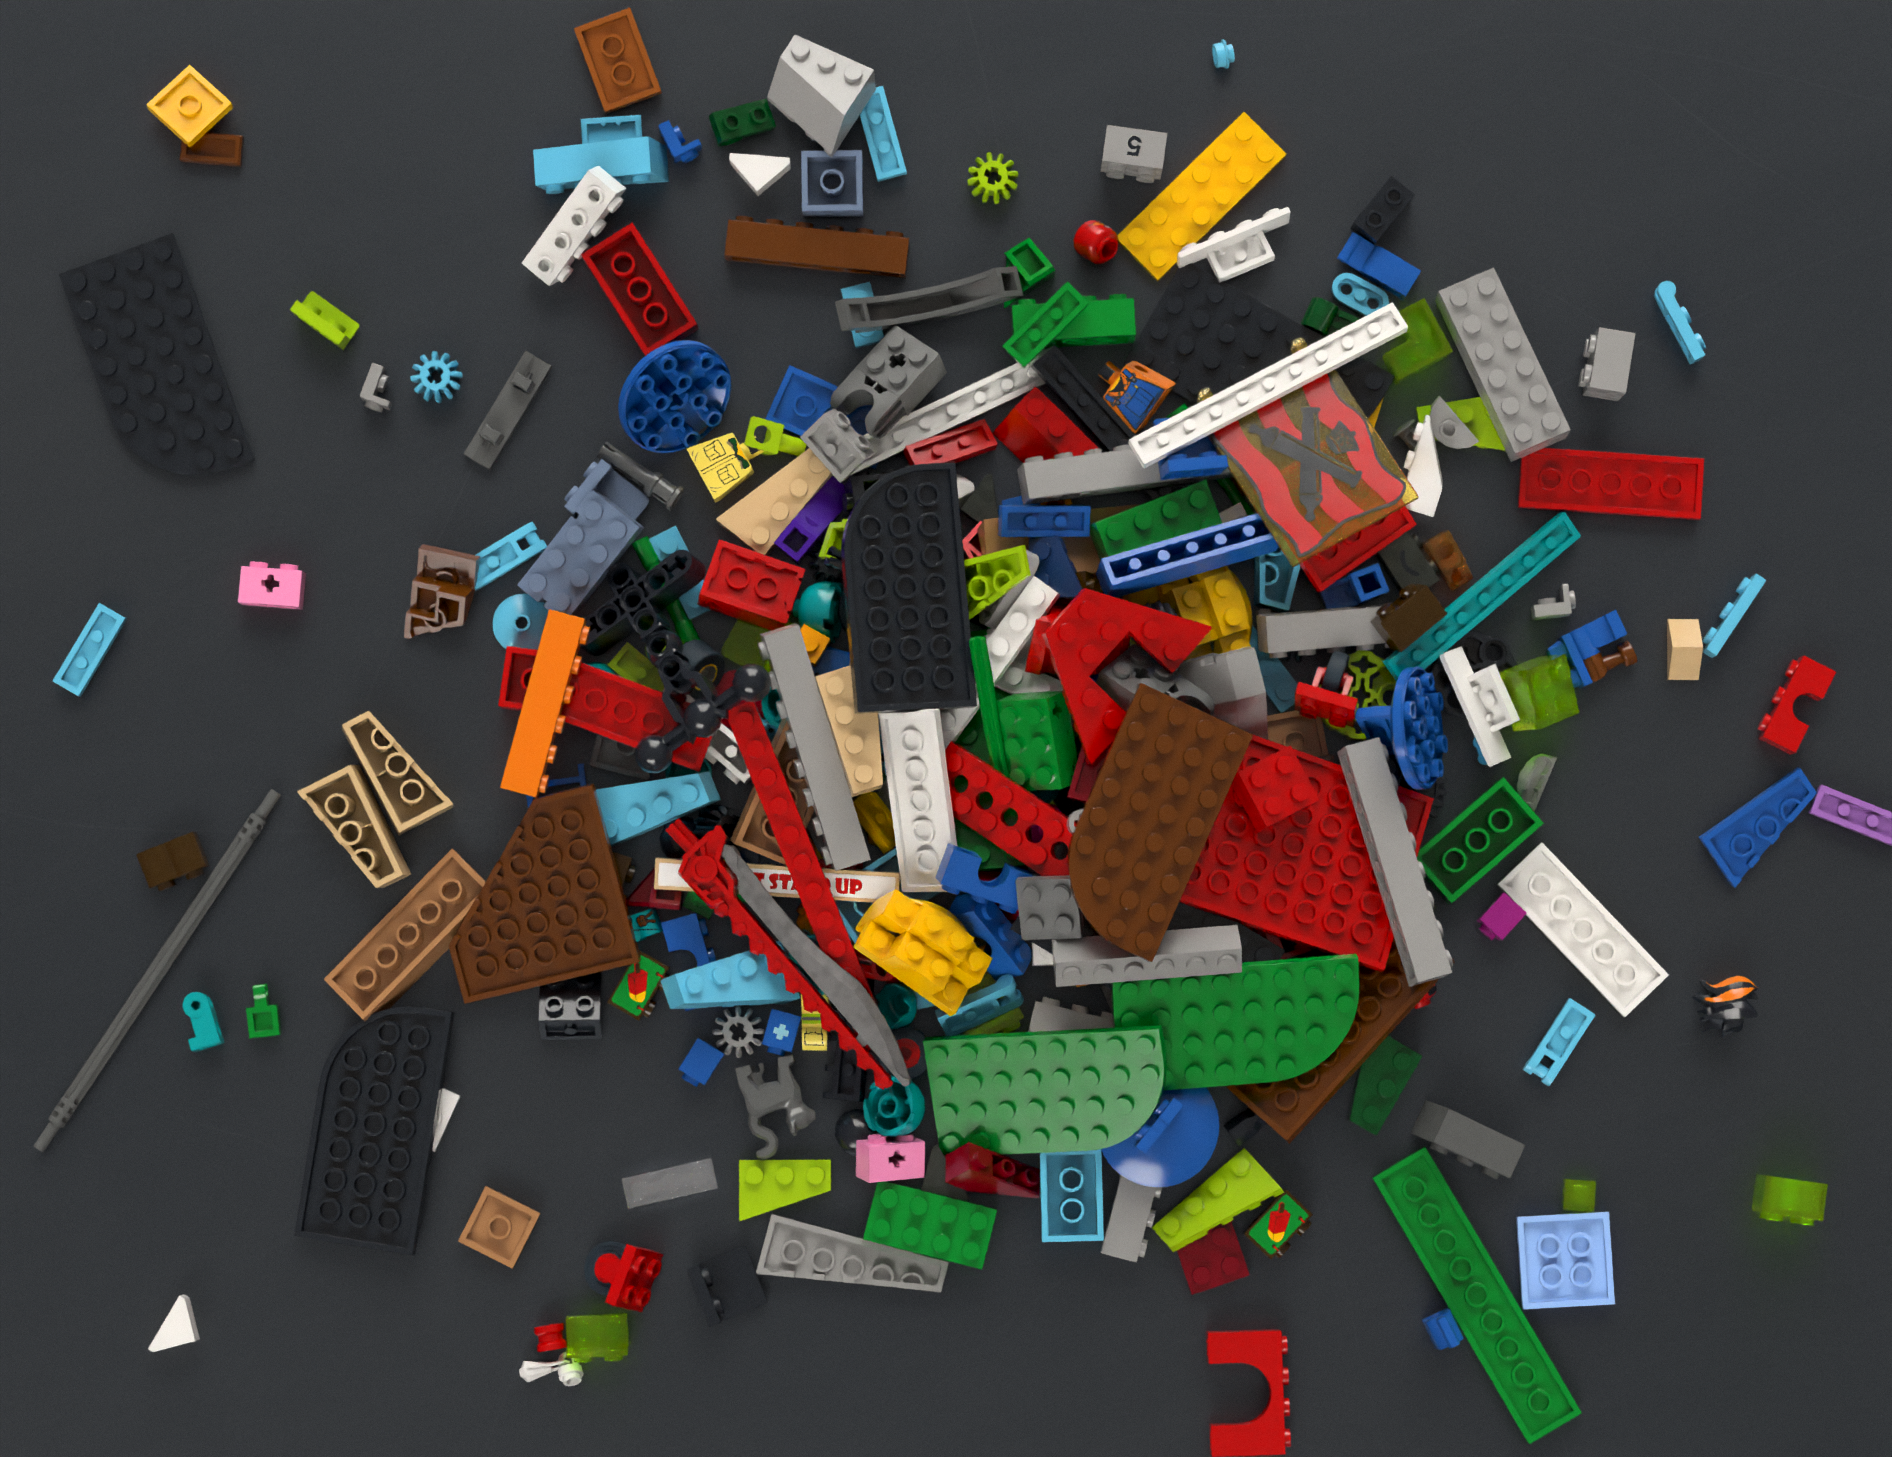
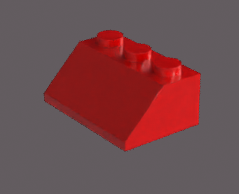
[993,386,1098,463]

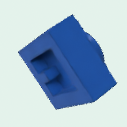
[658,120,702,163]

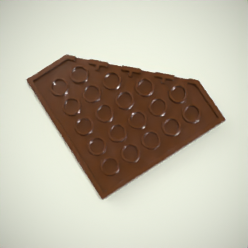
[449,783,641,1004]

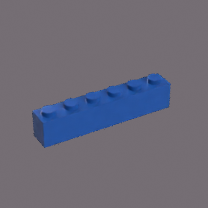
[1096,512,1283,598]

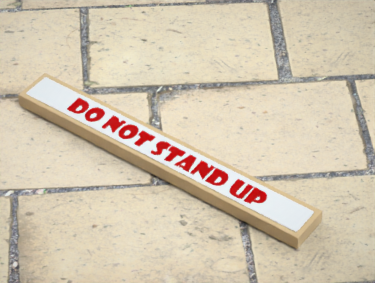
[654,857,900,903]

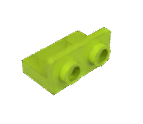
[290,291,360,350]

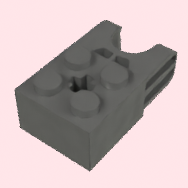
[830,325,947,439]
[1096,644,1215,715]

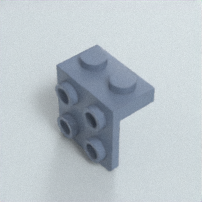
[564,459,649,520]

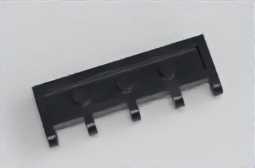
[822,979,874,1102]

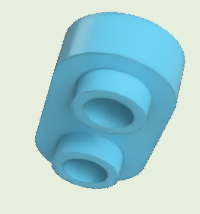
[1331,273,1389,316]

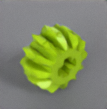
[967,152,1018,204]

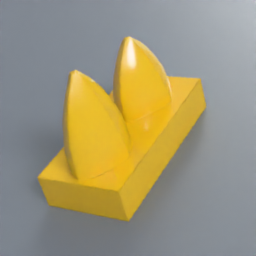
[853,792,896,854]

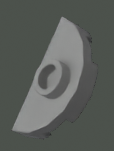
[1429,396,1479,449]
[1517,753,1557,811]

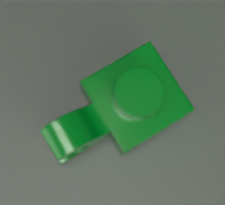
[246,984,281,1039]

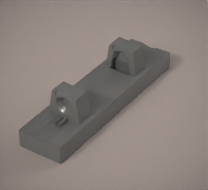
[464,350,552,471]

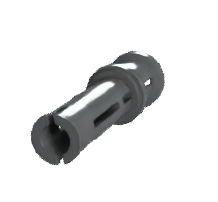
[597,442,685,511]

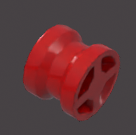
[534,1323,567,1352]

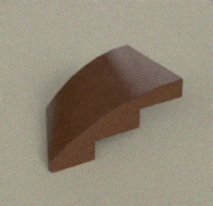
[404,544,480,639]

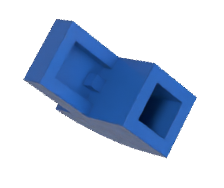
[1319,563,1389,609]

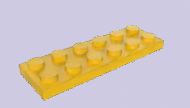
[1117,112,1286,282]

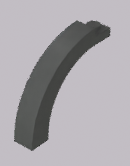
[835,266,1023,333]

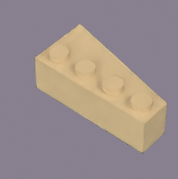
[716,448,833,556]
[815,665,883,797]
[342,711,453,836]
[297,765,411,888]

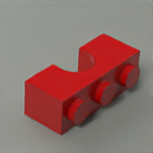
[1757,655,1836,755]

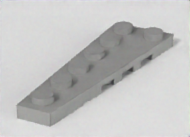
[756,1214,949,1292]

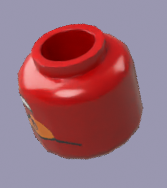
[1074,220,1118,264]

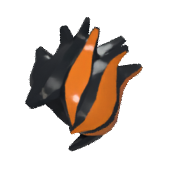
[1692,976,1758,1038]

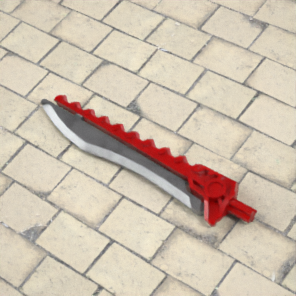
[665,818,912,1090]

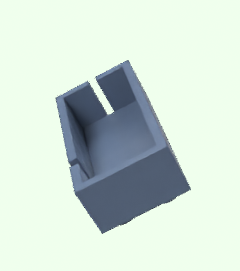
[517,490,645,616]

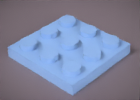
[1516,1212,1615,1309]

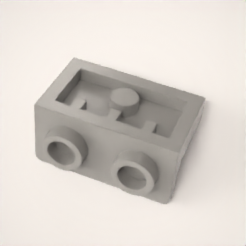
[800,409,874,483]

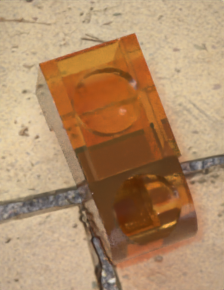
[1422,530,1473,591]

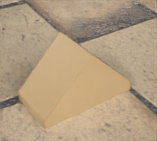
[1667,619,1703,680]

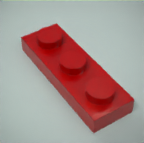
[903,418,998,466]

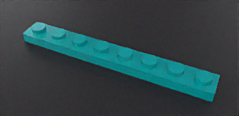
[1383,512,1581,682]

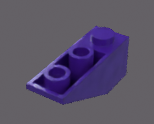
[774,476,845,565]

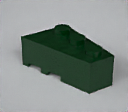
[1347,1036,1422,1136]

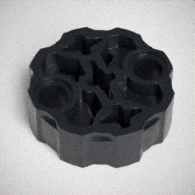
[1430,631,1520,720]

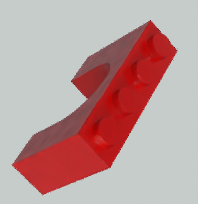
[1206,1329,1291,1457]

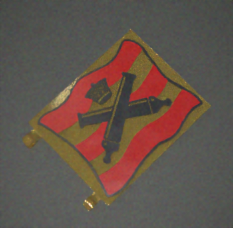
[1197,337,1419,567]

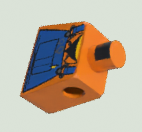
[1098,361,1176,434]

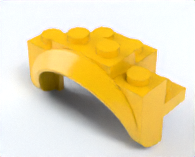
[1156,566,1252,661]
[853,889,993,1016]

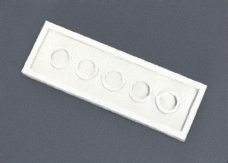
[878,708,957,892]
[1497,842,1669,1017]

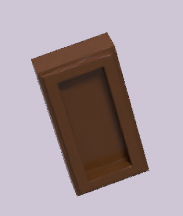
[180,132,244,167]

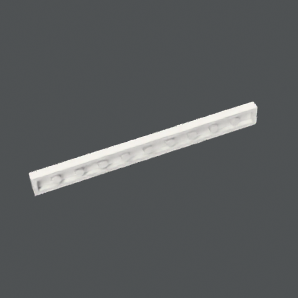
[1129,302,1408,469]

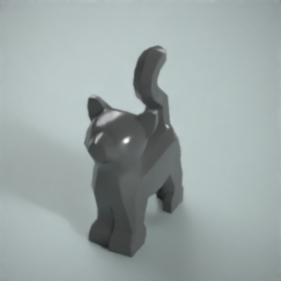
[735,1055,816,1159]

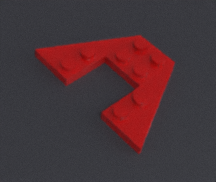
[1042,588,1212,764]

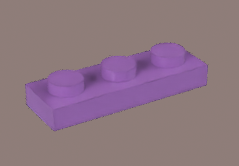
[1808,784,1892,846]

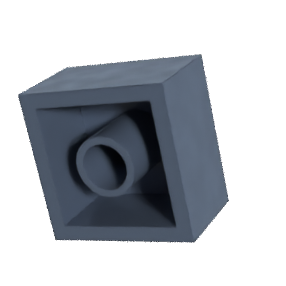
[801,150,863,217]

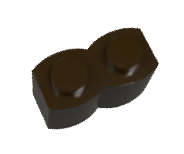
[136,832,210,892]

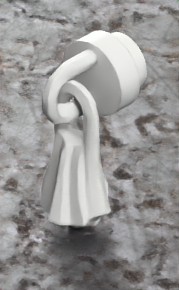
[519,1351,583,1386]

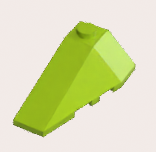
[964,545,1031,620]

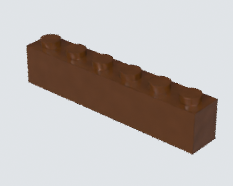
[725,216,909,279]

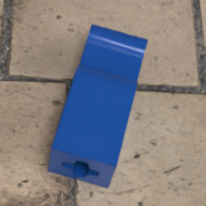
[1337,232,1421,300]
[1422,1308,1464,1350]

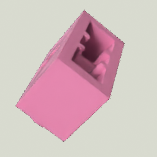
[238,561,306,610]
[856,1132,925,1183]

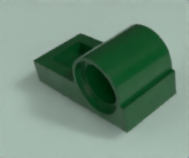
[709,98,776,147]
[1301,297,1360,337]

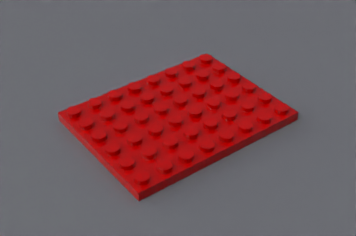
[1179,734,1434,972]

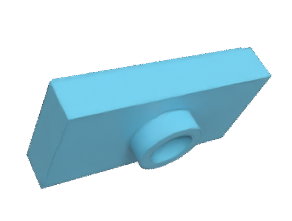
[581,115,643,144]

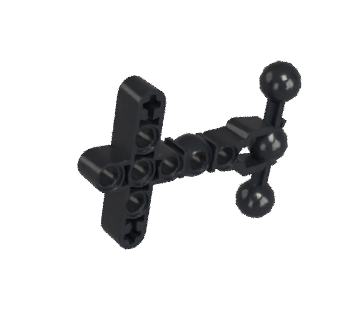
[580,550,772,773]

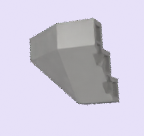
[1175,646,1268,740]

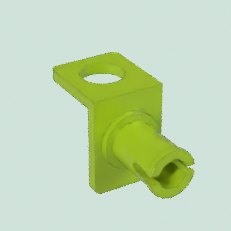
[744,416,806,457]

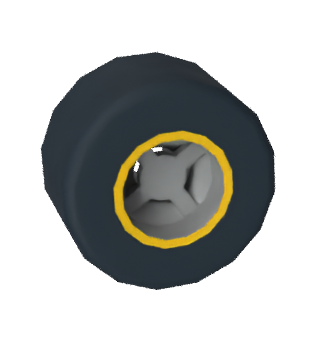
[675,640,725,699]

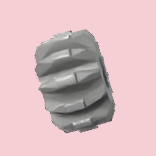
[712,1006,765,1058]

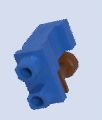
[1545,610,1638,690]

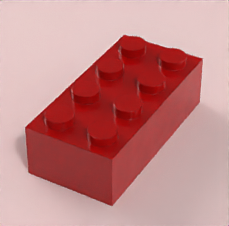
[581,222,699,356]

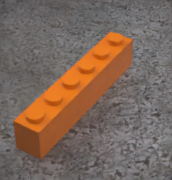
[500,609,590,798]

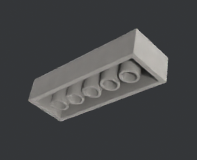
[1435,268,1571,462]

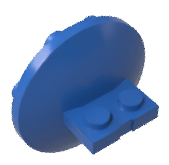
[618,340,731,453]
[1355,666,1448,790]
[1101,1087,1219,1187]

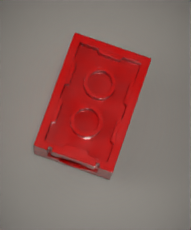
[697,539,806,631]

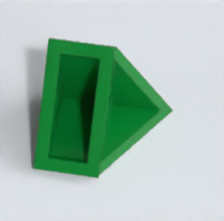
[1004,237,1055,309]

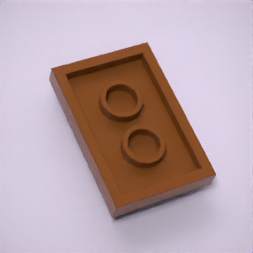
[574,8,662,114]

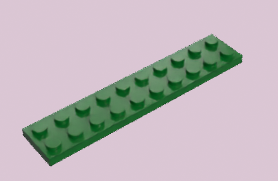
[1372,1147,1582,1444]

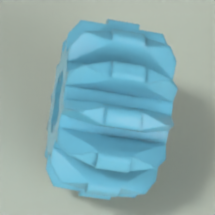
[410,351,463,403]

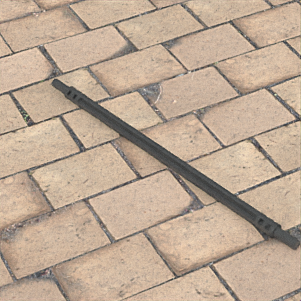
[34,789,281,1152]

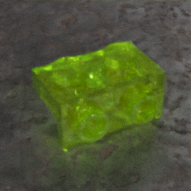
[566,1313,630,1363]

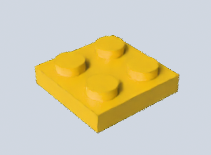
[146,65,233,147]

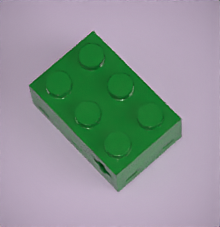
[996,691,1078,791]

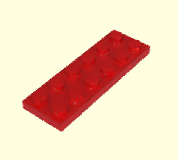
[1518,448,1704,520]
[561,662,713,772]

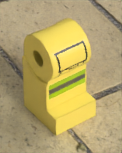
[801,994,829,1051]

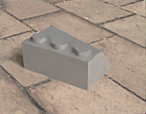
[767,35,876,158]

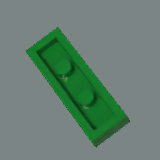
[1002,281,1089,369]

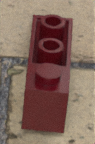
[945,1142,1040,1198]

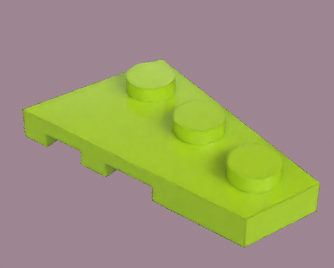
[739,1160,831,1221]

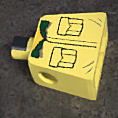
[687,433,764,503]

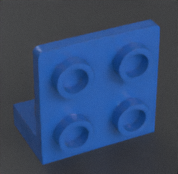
[1153,418,1228,480]

